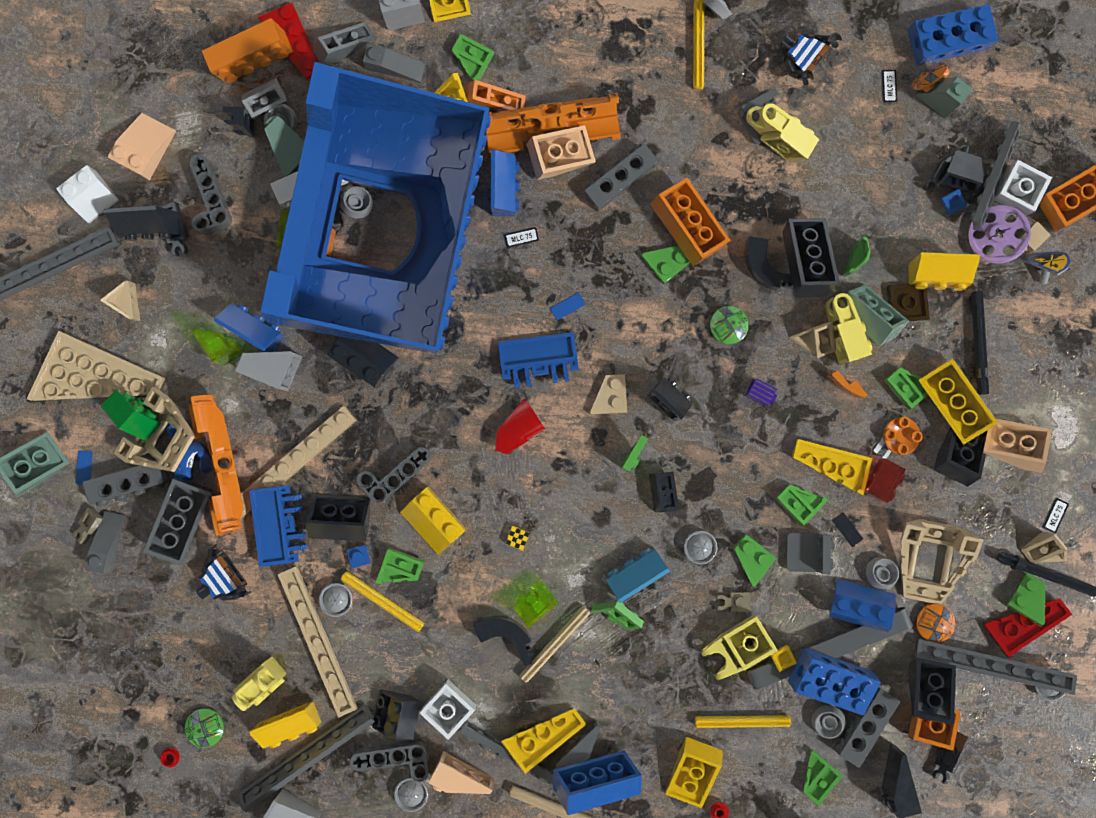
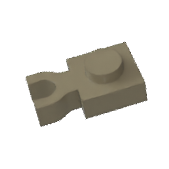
[72,507,103,544]
[716,591,751,612]

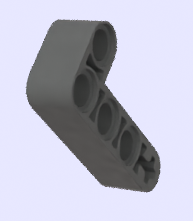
[190,154,232,235]
[357,447,433,503]
[350,740,430,782]

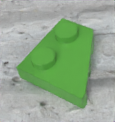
[452,34,494,81]
[1006,573,1046,626]

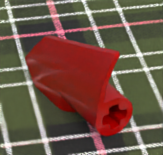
[495,399,545,454]

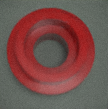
[160,747,180,768]
[709,802,729,818]

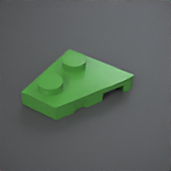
[641,246,690,284]
[884,367,928,410]
[620,435,648,471]
[775,484,828,526]
[734,534,776,587]
[376,547,425,584]
[591,600,644,630]
[802,749,843,806]

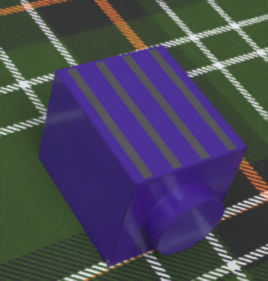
[745,378,777,407]

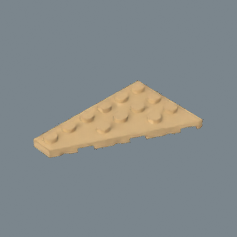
[27,331,165,401]

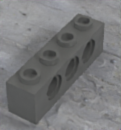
[584,143,659,212]
[83,461,170,507]
[835,687,901,768]

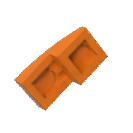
[827,370,868,399]

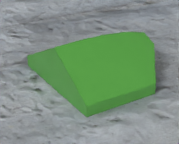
[842,236,870,277]

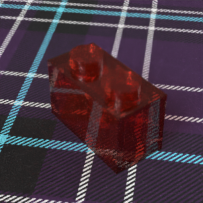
[864,458,906,503]

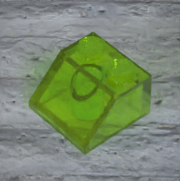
[192,328,243,366]
[514,580,559,628]

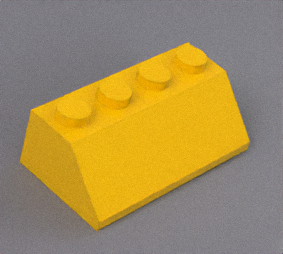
[919,358,998,444]

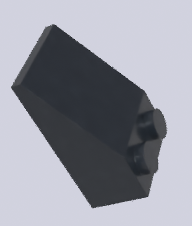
[647,378,692,421]
[934,427,988,487]
[908,658,956,725]
[881,744,922,818]

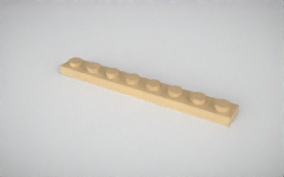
[240,406,357,520]
[278,566,357,717]

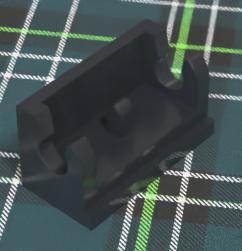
[222,107,254,138]
[649,471,679,513]

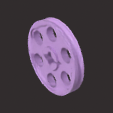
[969,205,1031,263]

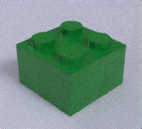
[101,389,161,441]

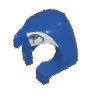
[173,441,213,481]

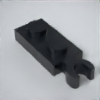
[161,202,188,257]
[932,731,971,784]

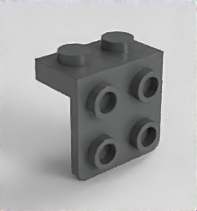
[737,88,779,145]
[786,533,834,574]

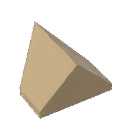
[100,281,140,321]
[789,321,835,358]
[1021,531,1068,564]

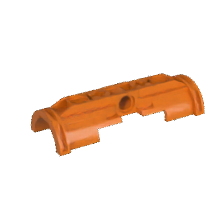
[486,93,621,158]
[188,395,244,536]

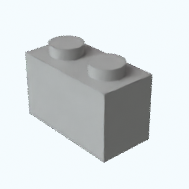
[242,78,286,118]

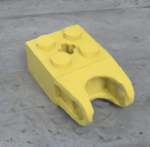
[746,104,819,161]
[825,293,872,365]
[700,614,778,680]
[231,657,287,711]

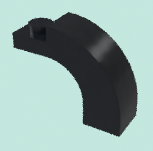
[744,236,793,291]
[473,616,534,666]

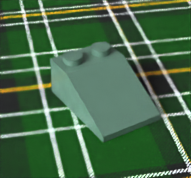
[847,284,909,346]
[0,432,70,498]

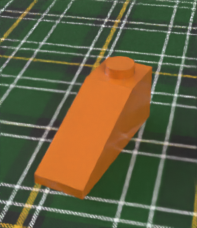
[464,80,526,112]

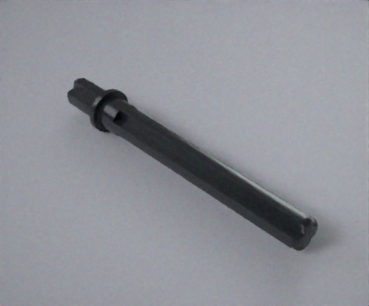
[971,291,991,395]
[996,552,1096,597]

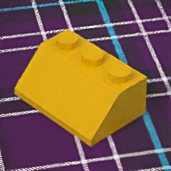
[908,252,980,291]
[400,487,467,555]
[249,701,322,749]

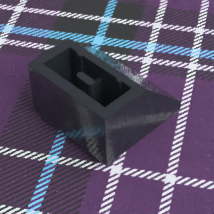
[372,690,421,741]

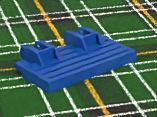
[498,332,579,388]
[249,485,308,567]

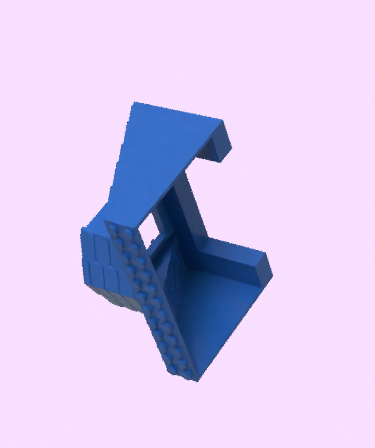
[260,62,491,354]

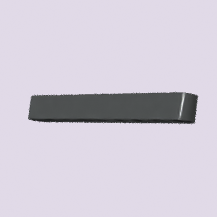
[746,607,913,689]

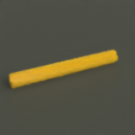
[693,0,704,90]
[341,571,424,632]
[694,715,791,728]

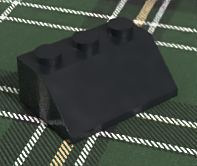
[104,206,179,241]
[327,337,399,389]
[306,494,371,541]

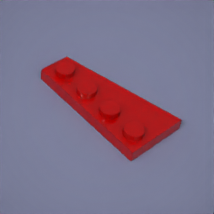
[257,2,320,80]
[983,598,1073,657]

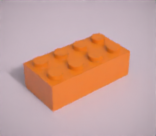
[202,18,293,83]
[1039,164,1096,231]
[650,178,731,267]

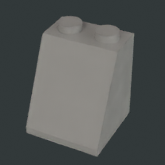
[379,0,425,31]
[235,351,303,391]
[263,789,322,818]

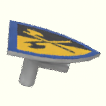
[1023,252,1070,284]

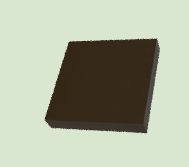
[886,283,930,322]

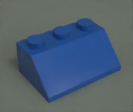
[491,150,519,216]
[213,303,285,352]
[829,579,896,632]

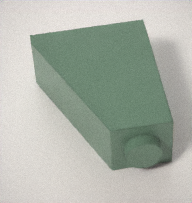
[915,77,973,118]
[264,116,304,177]

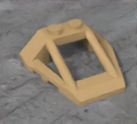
[114,386,194,472]
[900,519,984,605]

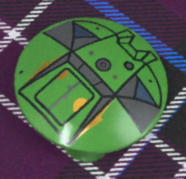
[710,306,748,344]
[185,709,224,748]

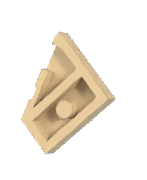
[590,374,627,415]

